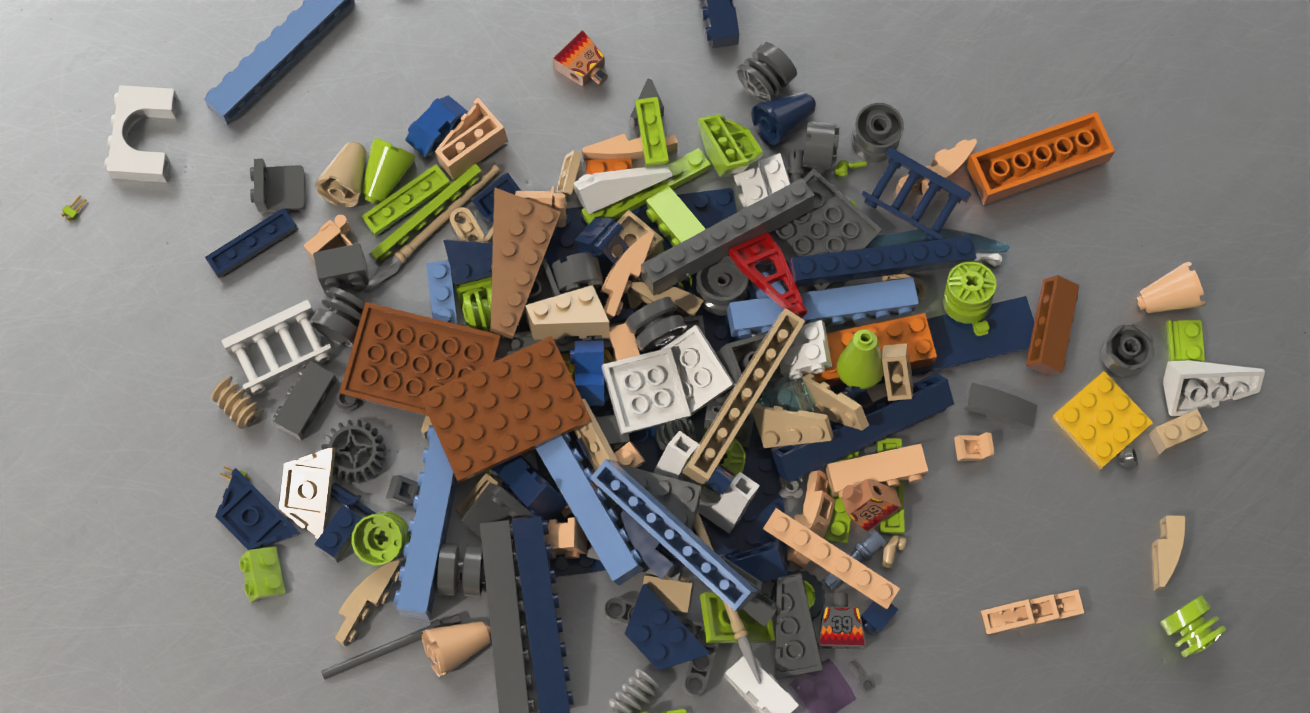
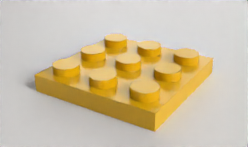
[1052,371,1153,470]

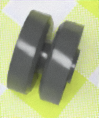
[696,256,748,316]
[625,297,687,352]

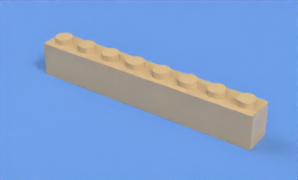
[682,308,805,485]

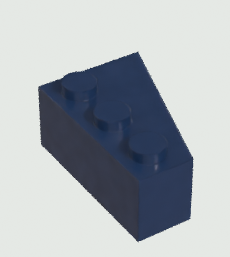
[699,0,740,49]
[443,239,493,285]
[723,537,790,582]

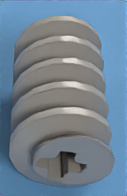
[609,669,660,713]

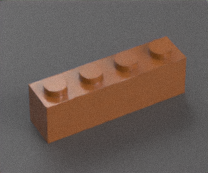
[1026,275,1079,375]

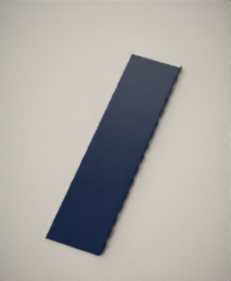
[830,296,1034,394]

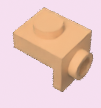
[954,432,994,461]

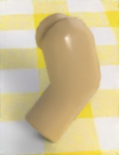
[881,535,906,568]

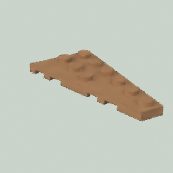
[490,188,561,339]

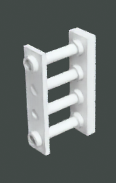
[221,299,334,395]

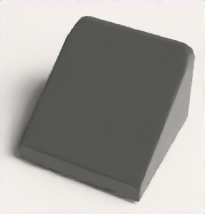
[386,475,419,506]

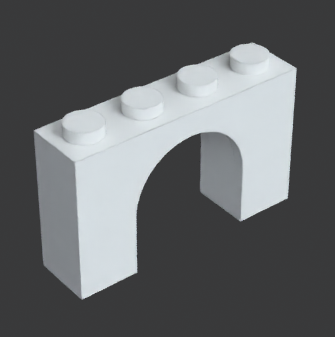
[104,85,179,182]
[653,431,760,534]

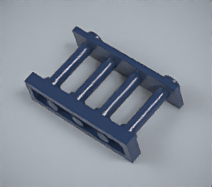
[861,147,971,241]

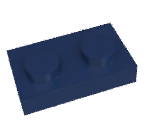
[470,173,521,222]

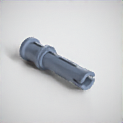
[822,529,887,591]

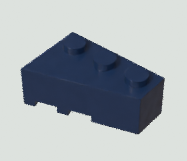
[498,455,568,522]

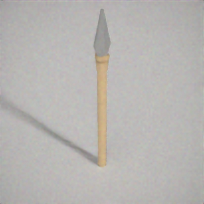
[364,164,501,291]
[694,511,761,684]

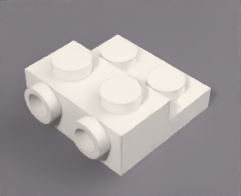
[733,153,791,207]
[780,320,832,380]

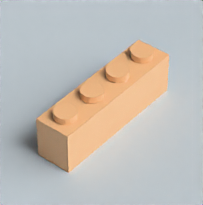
[826,444,928,499]

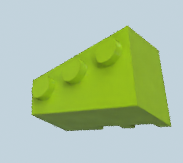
[646,186,706,247]

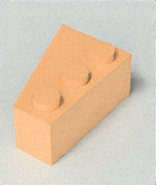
[511,517,587,559]

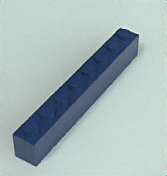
[787,236,977,287]
[771,373,954,482]
[512,515,574,713]

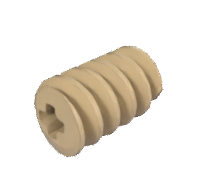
[211,376,264,429]

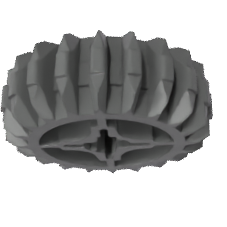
[321,420,386,484]

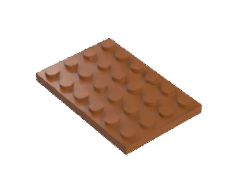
[339,302,502,416]
[420,336,592,483]

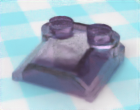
[788,658,856,713]

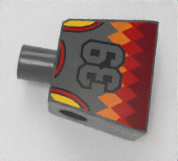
[817,593,866,650]

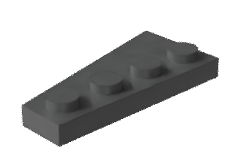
[775,573,823,679]

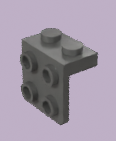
[250,158,305,212]

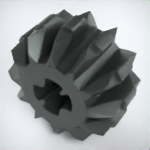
[655,418,696,451]

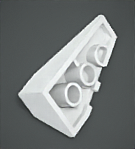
[573,165,673,214]
[1163,360,1265,416]

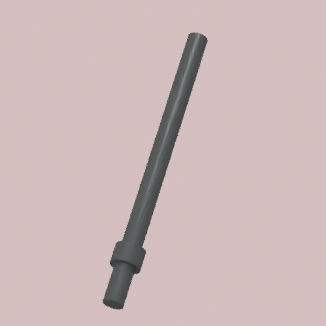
[321,614,462,680]

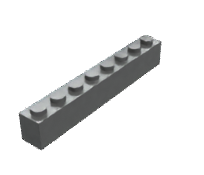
[641,178,815,296]
[480,520,535,713]

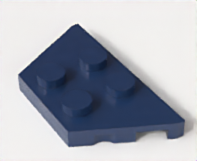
[215,468,300,550]
[625,584,710,671]

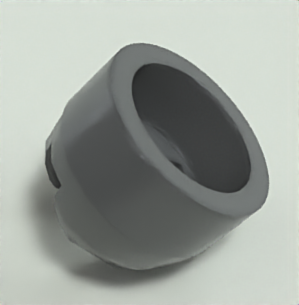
[1119,447,1138,467]

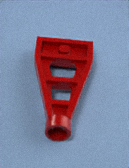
[728,232,808,318]

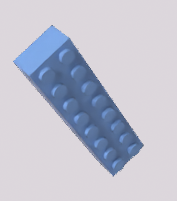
[394,425,458,621]

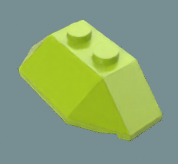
[698,114,763,177]

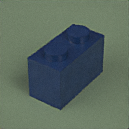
[314,504,363,563]

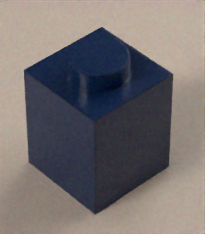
[861,601,899,635]

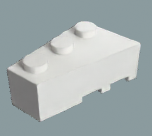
[724,656,799,713]

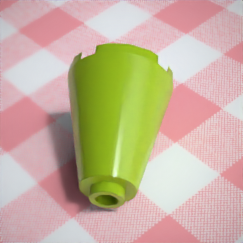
[362,138,415,205]
[837,329,884,389]

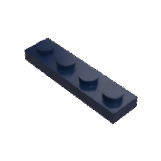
[205,208,298,278]

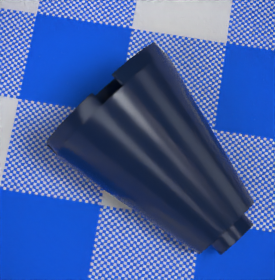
[751,92,816,146]

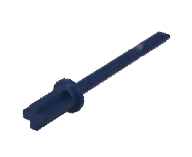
[330,482,411,539]

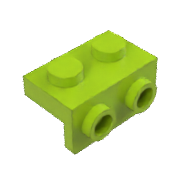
[240,547,286,603]

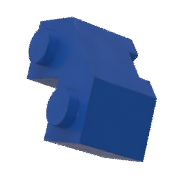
[405,95,468,157]
[570,340,604,406]

